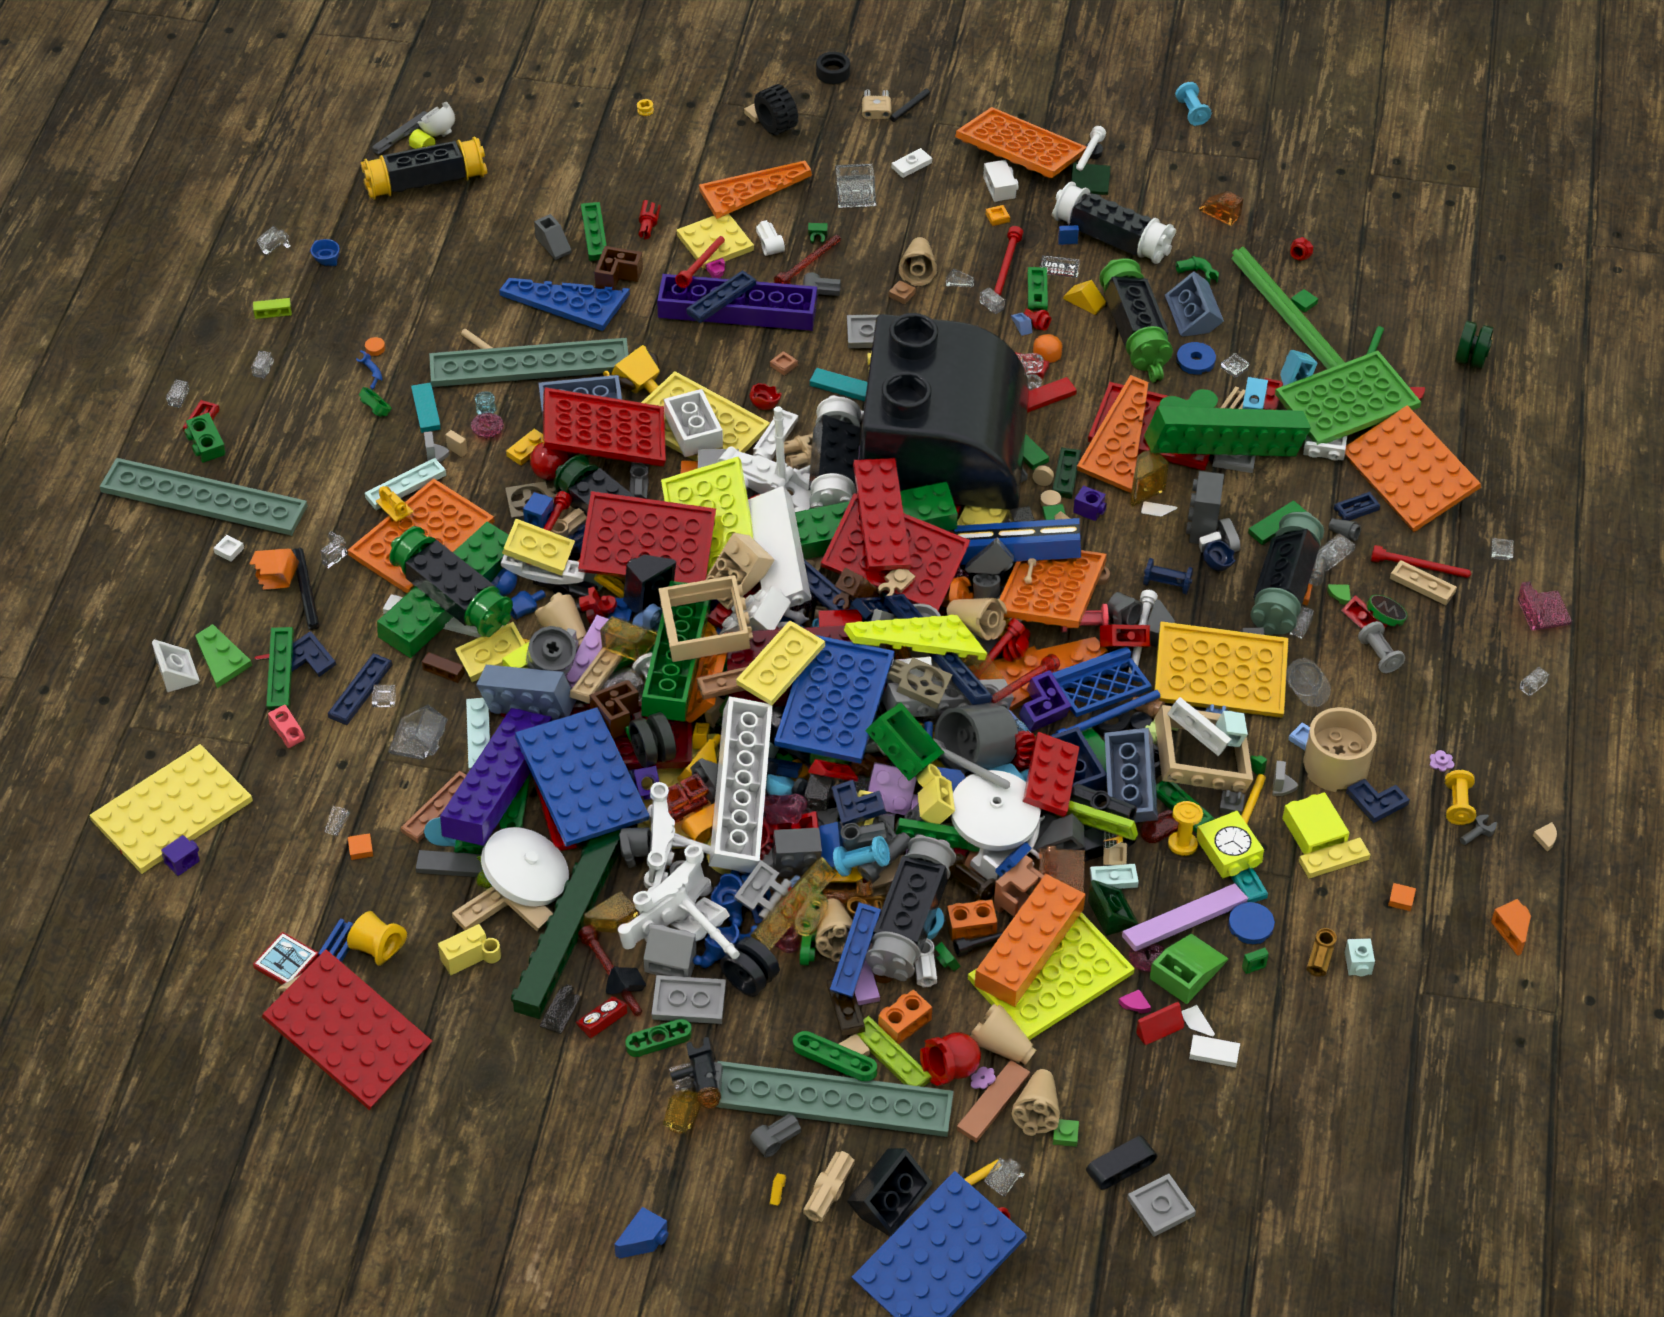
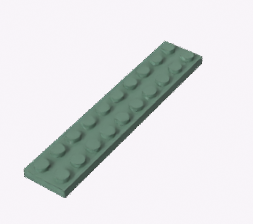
[429,338,628,387]
[99,458,308,536]
[710,1061,954,1137]

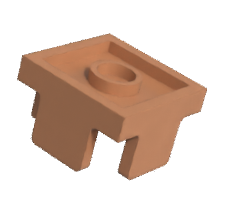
[994,855,1044,916]

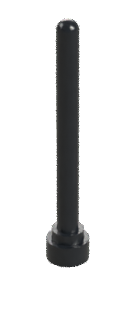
[953,931,1004,957]

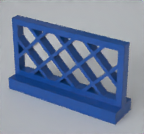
[1052,647,1152,717]

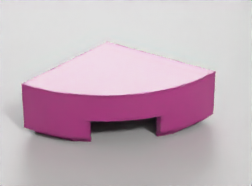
[706,258,725,278]
[1118,990,1151,1013]

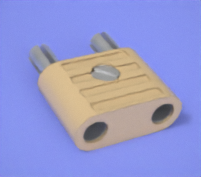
[862,90,892,119]

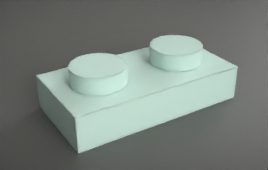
[1090,864,1138,889]

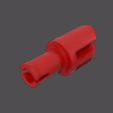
[638,200,661,239]
[1003,628,1030,662]

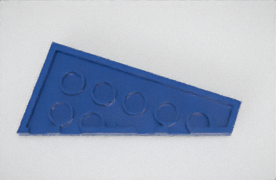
[499,278,630,331]

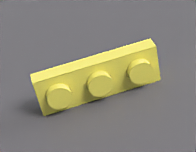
[1299,838,1370,878]

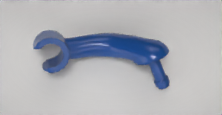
[356,350,383,390]

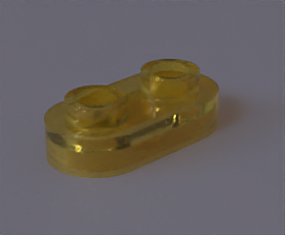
[794,893,828,936]

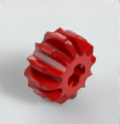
[1012,731,1035,769]

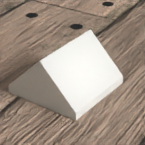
[152,639,200,692]

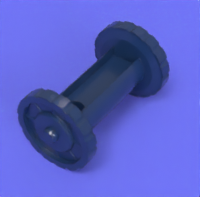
[1143,558,1193,595]

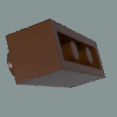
[422,652,465,683]

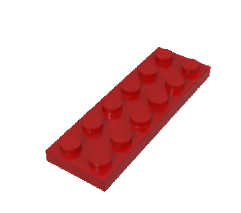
[853,458,911,571]

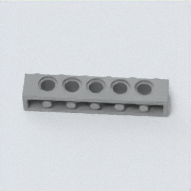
[882,679,1014,717]

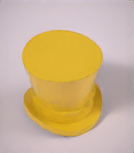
[347,911,407,966]

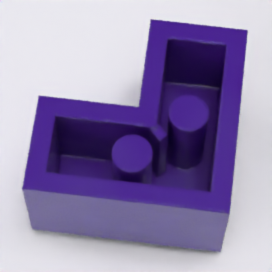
[1019,670,1071,732]

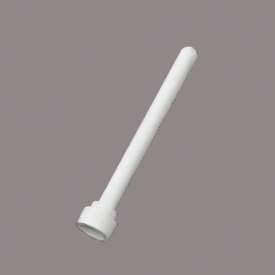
[1076,126,1106,171]
[1128,590,1158,674]

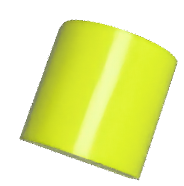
[409,129,436,149]

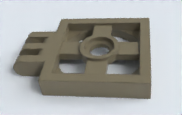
[505,481,558,523]
[887,657,952,709]

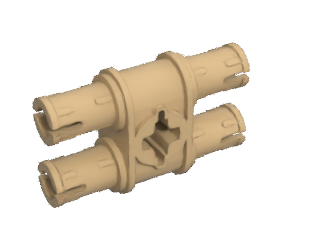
[784,432,813,468]

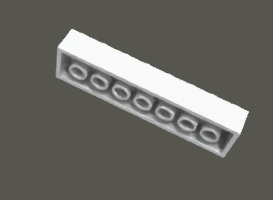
[709,697,773,873]

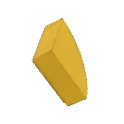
[770,1173,786,1205]

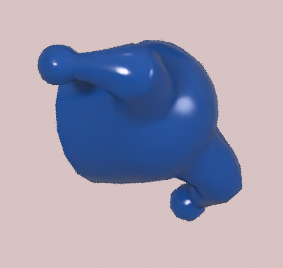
[711,870,743,928]
[692,924,760,968]

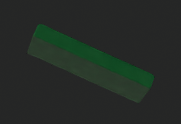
[1052,447,1081,499]

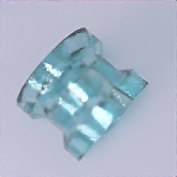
[475,391,496,417]

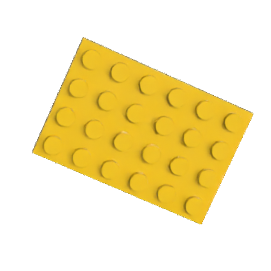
[1154,622,1288,718]

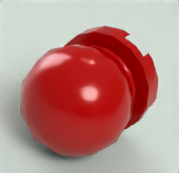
[530,442,578,481]
[920,1032,981,1086]

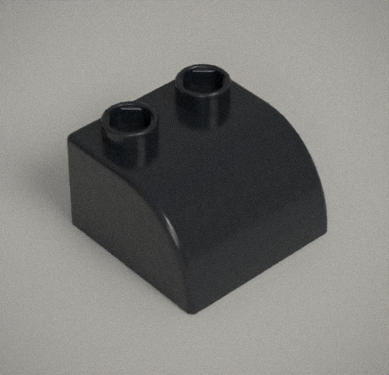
[859,313,1029,510]

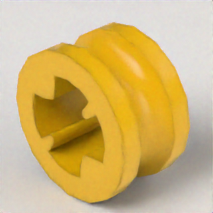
[637,99,654,116]

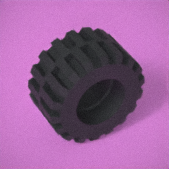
[754,84,798,135]

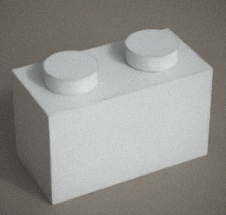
[983,160,1019,202]

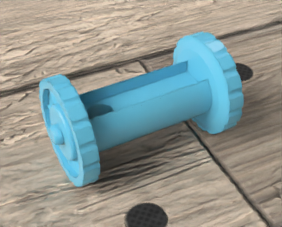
[1175,82,1212,126]
[833,836,890,876]

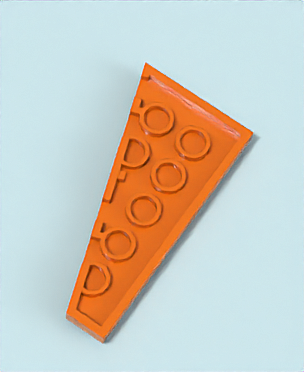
[699,161,812,219]
[1077,375,1149,493]
[968,637,1108,711]

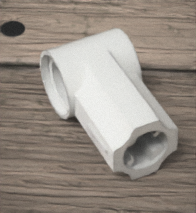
[756,220,785,256]
[914,938,937,988]

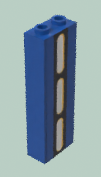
[954,518,1081,565]

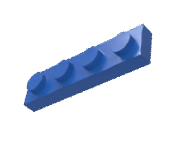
[830,902,881,998]

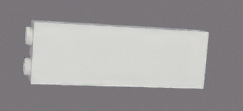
[748,486,811,608]

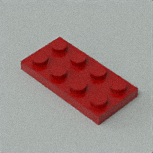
[1023,732,1079,817]

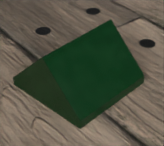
[1072,163,1111,195]
[1088,880,1139,936]

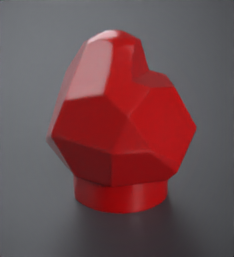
[1290,237,1313,261]

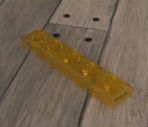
[750,857,837,950]

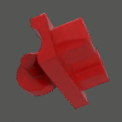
[579,587,617,624]

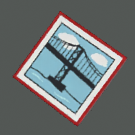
[253,932,319,985]

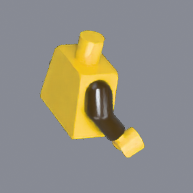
[603,345,660,394]

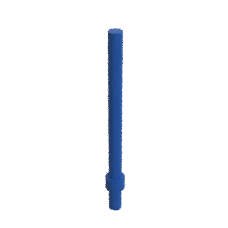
[1051,690,1161,736]

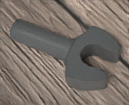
[1459,815,1497,845]

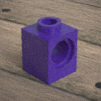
[1073,485,1107,521]
[632,766,659,800]
[161,835,200,876]

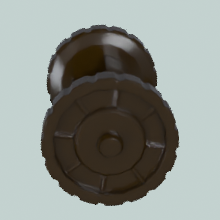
[948,854,997,901]

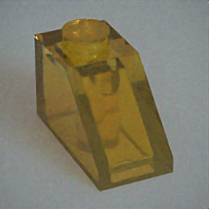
[584,891,638,933]
[663,1088,703,1133]

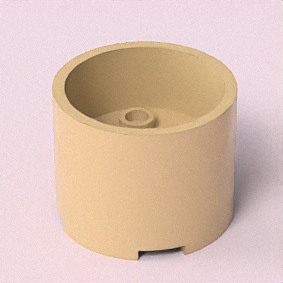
[1303,707,1376,792]

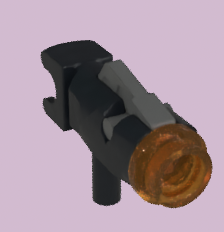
[670,1037,723,1108]

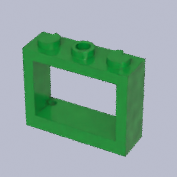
[865,702,945,781]

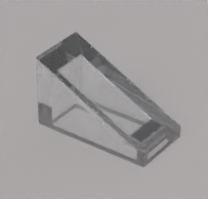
[946,269,974,287]
[1290,606,1314,638]
[324,806,351,836]

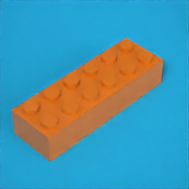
[975,874,1086,1007]

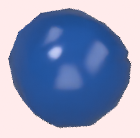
[491,567,517,596]

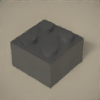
[772,828,822,877]

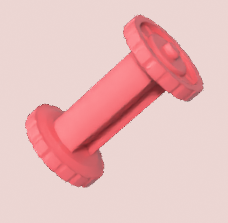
[1061,604,1109,632]

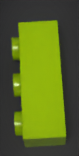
[253,298,292,319]

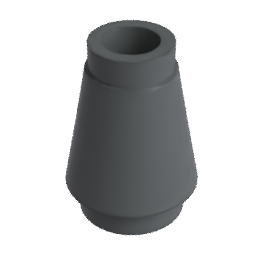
[1329,518,1361,541]

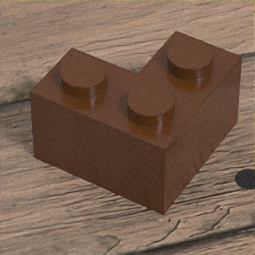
[594,246,643,290]
[589,680,640,739]

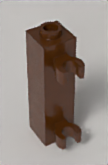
[833,568,879,611]

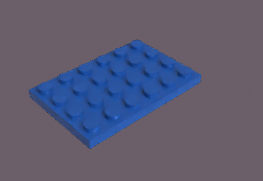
[774,635,894,764]
[515,707,650,846]
[852,1171,1027,1317]

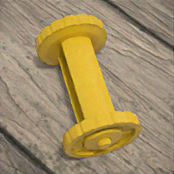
[1445,770,1476,825]
[1168,801,1203,856]

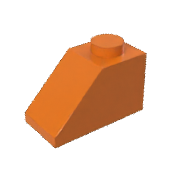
[1491,899,1531,956]

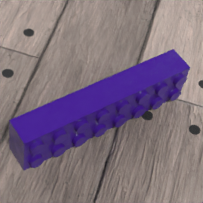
[657,274,817,331]
[440,708,552,846]

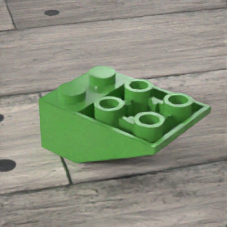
[1150,934,1228,1004]

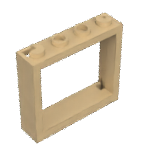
[659,575,753,662]
[1155,705,1253,793]

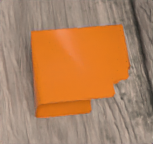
[249,549,299,590]

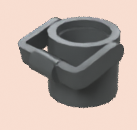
[973,573,1005,599]
[1107,592,1143,625]
[619,827,651,868]

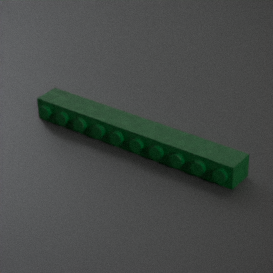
[511,829,621,1019]

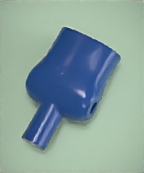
[510,590,546,620]

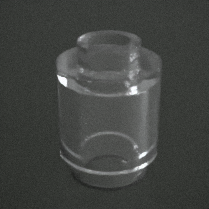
[1308,555,1326,586]

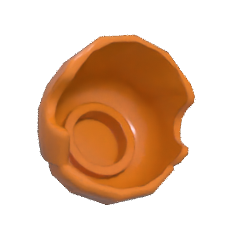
[1033,334,1063,363]

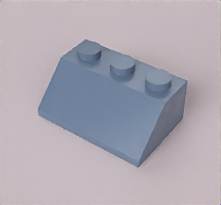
[1165,272,1224,337]

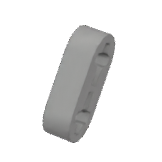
[1217,518,1240,552]

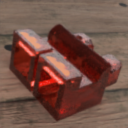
[667,773,709,823]

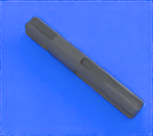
[372,111,428,155]

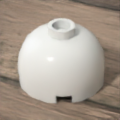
[417,102,455,137]

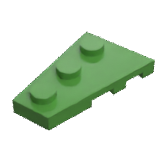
[195,624,252,688]

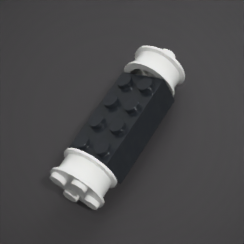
[1052,182,1176,264]
[808,395,861,509]

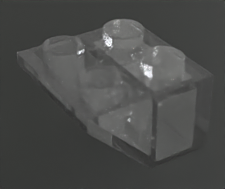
[835,163,876,208]

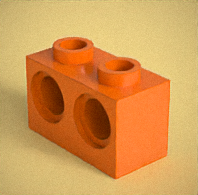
[946,900,998,941]
[878,989,932,1044]

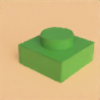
[1053,1119,1079,1147]

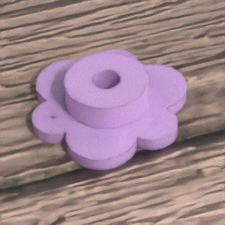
[1430,750,1454,772]
[971,1067,996,1089]

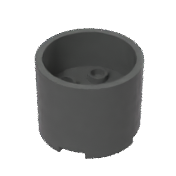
[934,702,1018,773]

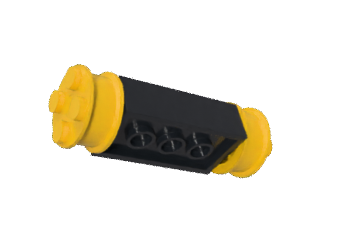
[361,136,487,200]

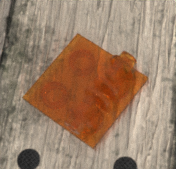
[1039,846,1085,893]

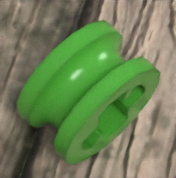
[1148,363,1164,383]

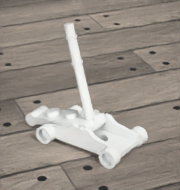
[717,406,812,512]
[644,782,760,893]
[618,844,740,959]

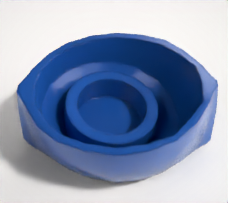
[310,239,340,266]

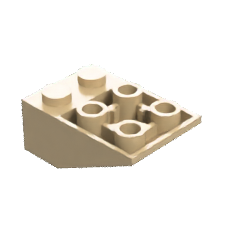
[706,533,775,609]

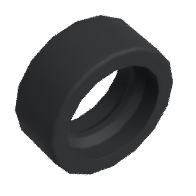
[816,52,850,84]

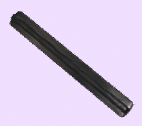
[292,547,319,630]

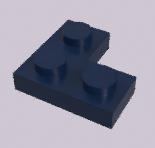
[292,631,336,677]
[1346,779,1410,823]
[832,780,887,826]

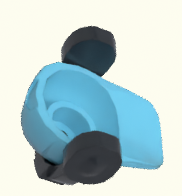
[765,761,808,807]

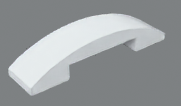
[501,555,586,584]

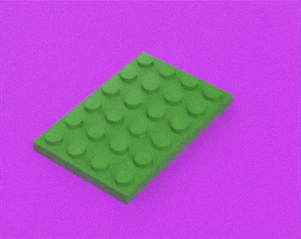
[1275,351,1421,445]

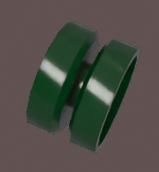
[1455,321,1494,369]

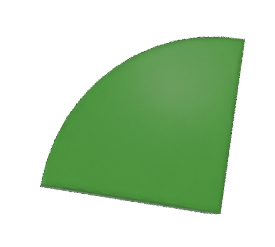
[1327,584,1351,605]

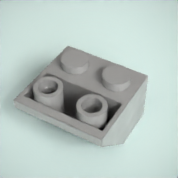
[644,924,696,977]

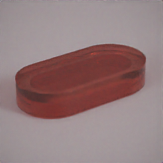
[1141,810,1179,843]

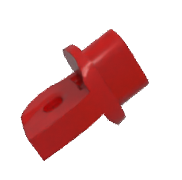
[1024,309,1052,331]

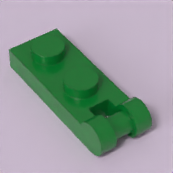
[1027,267,1048,311]

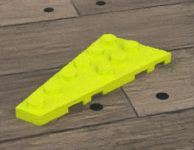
[844,615,987,660]

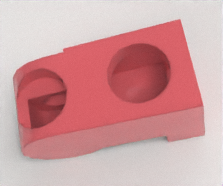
[268,705,305,748]

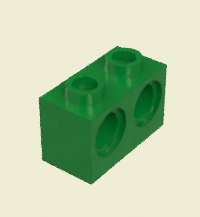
[184,413,225,463]

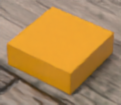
[985,205,1010,226]

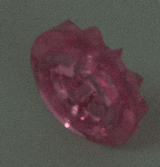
[471,413,504,440]
[1129,942,1164,972]

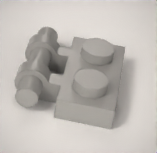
[734,860,792,920]

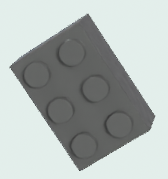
[1186,471,1224,544]

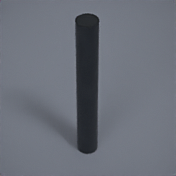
[890,88,930,122]

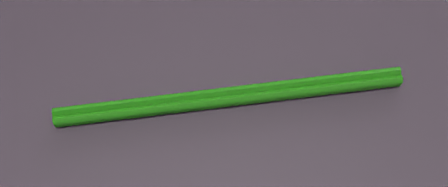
[1231,246,1380,426]

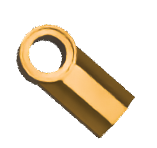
[1306,928,1337,977]

